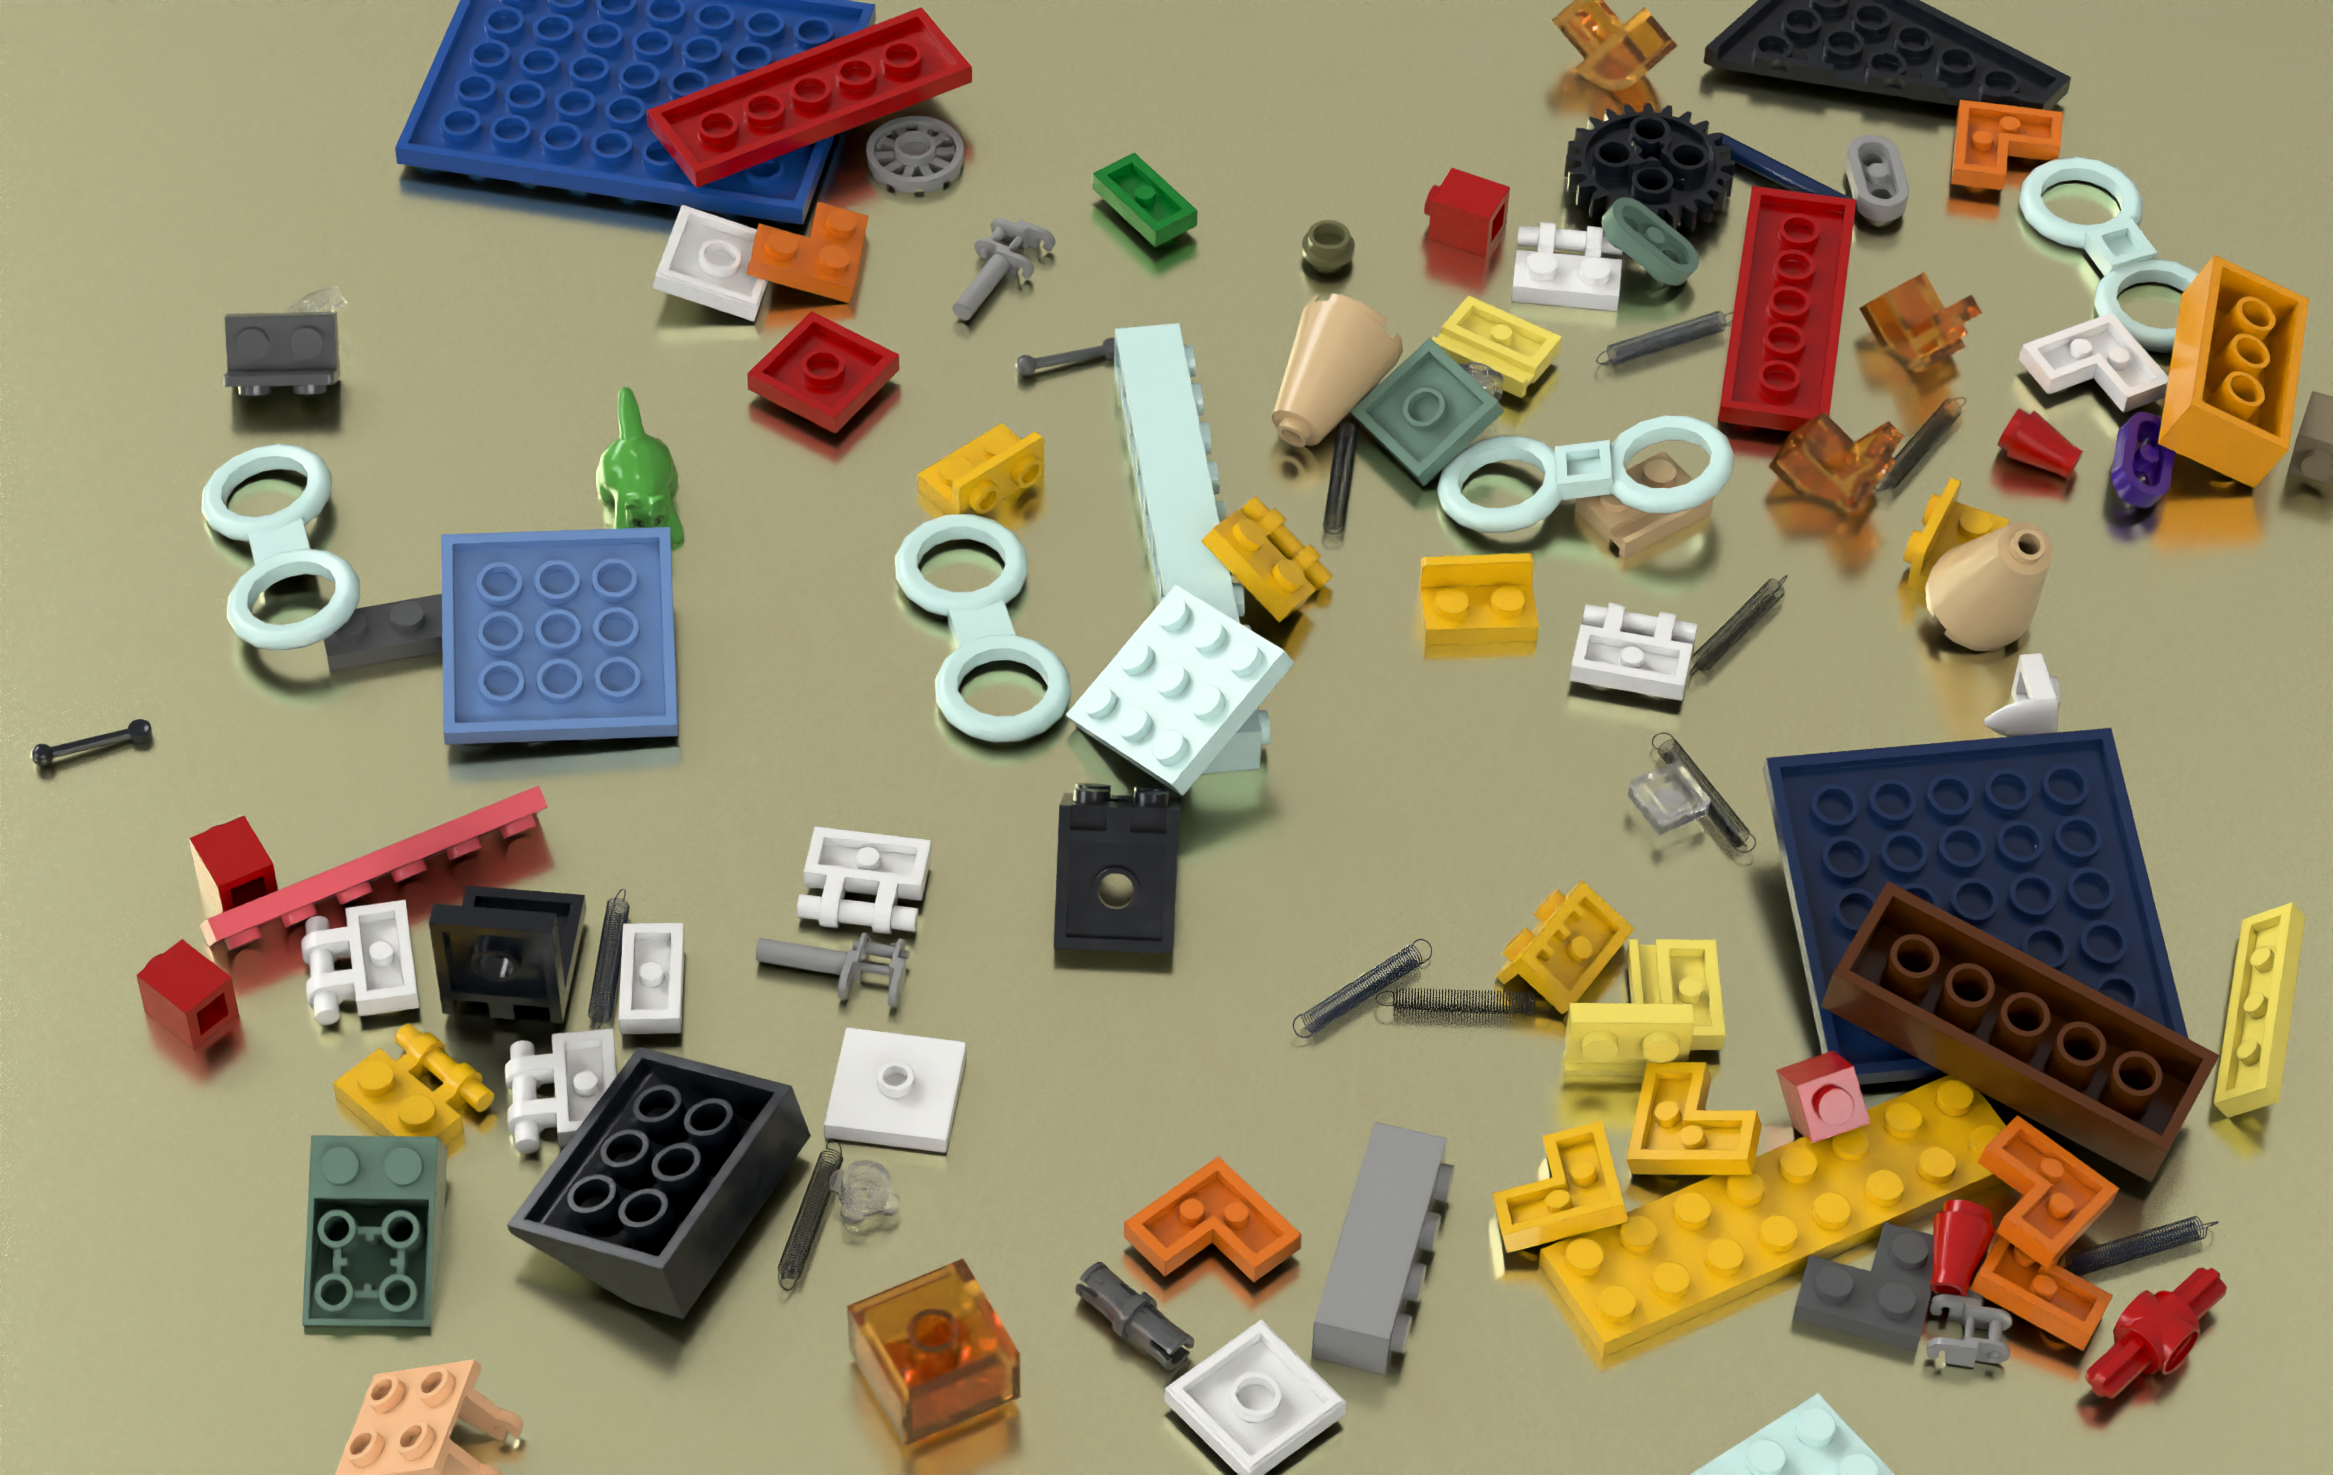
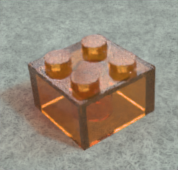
[847,1258,1021,1447]

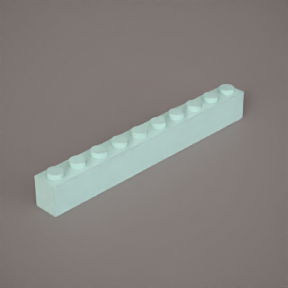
[1114,323,1271,774]

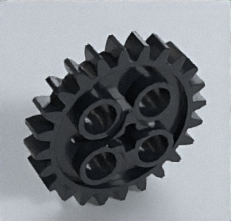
[1564,103,1735,231]

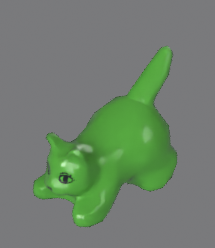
[596,387,684,544]

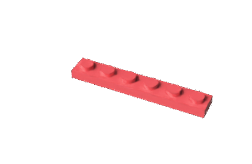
[200,785,548,951]

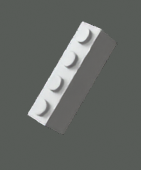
[1311,1122,1455,1375]

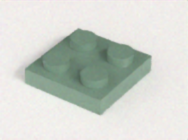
[1350,338,1504,486]

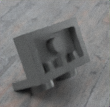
[223,312,340,396]

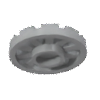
[866,116,964,193]

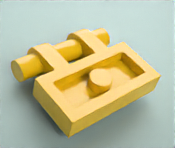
[1201,496,1333,623]
[333,1023,494,1145]

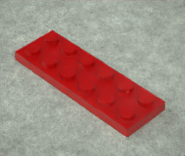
[647,7,972,188]
[1718,186,1856,436]

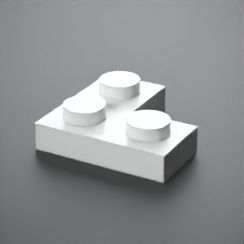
[2019,313,2168,413]

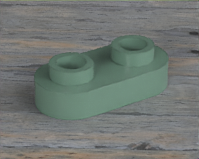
[1601,197,1699,286]

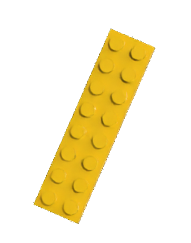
[1539,1075,2006,1358]

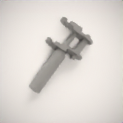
[953,218,1056,320]
[756,932,910,1007]
[1927,1249,2012,1368]

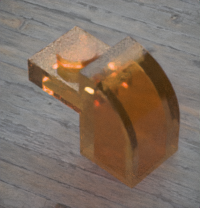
[1551,0,1678,91]
[1859,272,1982,371]
[1768,412,1904,512]

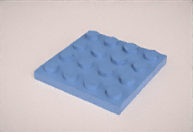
[441,527,678,745]

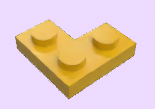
[1626,1062,1762,1175]
[1492,1120,1629,1253]

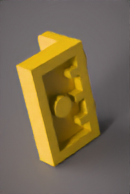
[917,423,1044,515]
[1903,478,2010,593]
[1418,553,1539,645]
[1495,880,1635,1015]

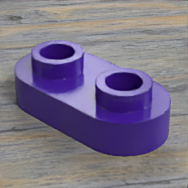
[2111,412,2175,508]

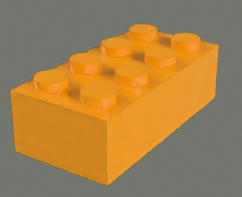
[2158,255,2309,488]

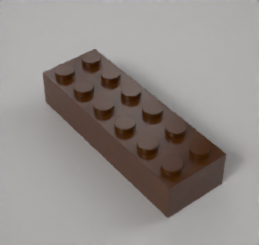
[1821,881,2220,1183]

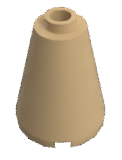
[1272,294,1403,447]
[1925,522,2053,651]

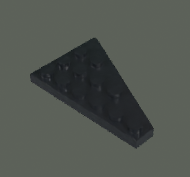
[1703,0,2071,110]

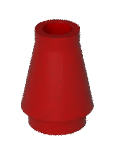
[1997,408,2084,479]
[1930,1199,1996,1297]

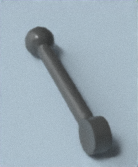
[1015,338,1115,376]

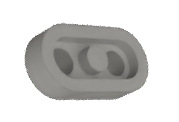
[1845,135,1909,222]

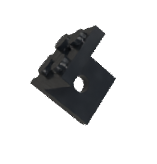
[1054,783,1181,954]
[429,885,586,1023]

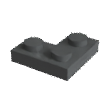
[1793,1222,1933,1352]

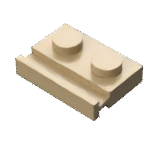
[1575,451,1713,559]

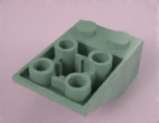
[302,1135,447,1328]

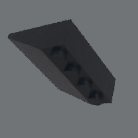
[507,1047,811,1319]

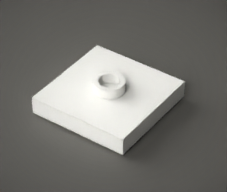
[652,205,768,322]
[824,1027,967,1153]
[1164,1319,1347,1475]

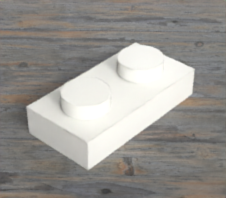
[618,923,685,1034]

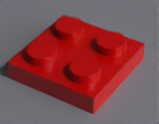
[747,311,900,434]

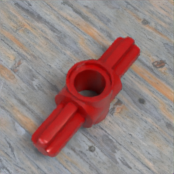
[2085,1268,2227,1398]

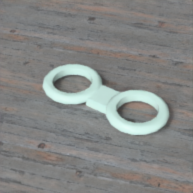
[2019,157,2199,353]
[1437,416,1735,533]
[202,444,360,651]
[895,514,1071,743]

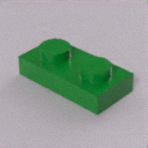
[1092,152,1198,247]

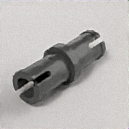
[1075,1262,1194,1370]

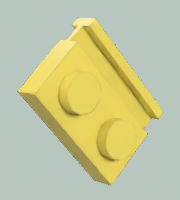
[1432,295,1562,398]
[1627,939,1726,1050]
[1563,1003,1694,1076]

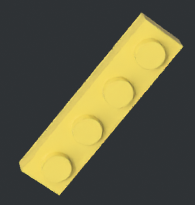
[2214,902,2306,1118]

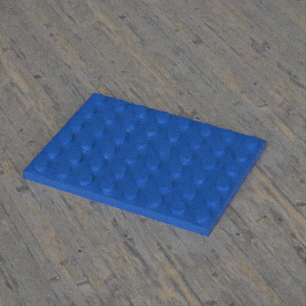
[395,0,876,225]

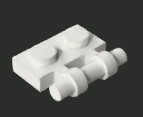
[1511,222,1622,311]
[1569,602,1698,701]
[797,826,932,935]
[301,900,420,1025]
[505,1029,617,1154]

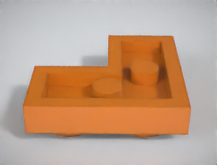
[1951,100,2063,190]
[746,202,869,303]
[1978,1115,2120,1270]
[1124,1156,1302,1282]
[1970,1195,2113,1351]

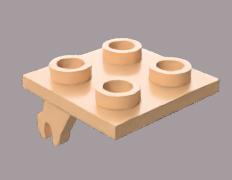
[335,1359,524,1475]

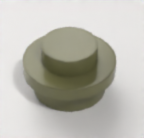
[1302,220,1355,269]

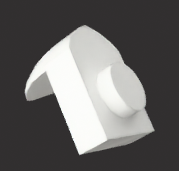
[1984,653,2061,737]

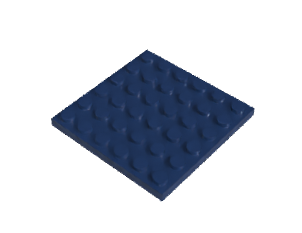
[1763,728,2189,1085]

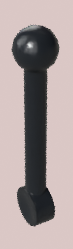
[31,719,152,766]

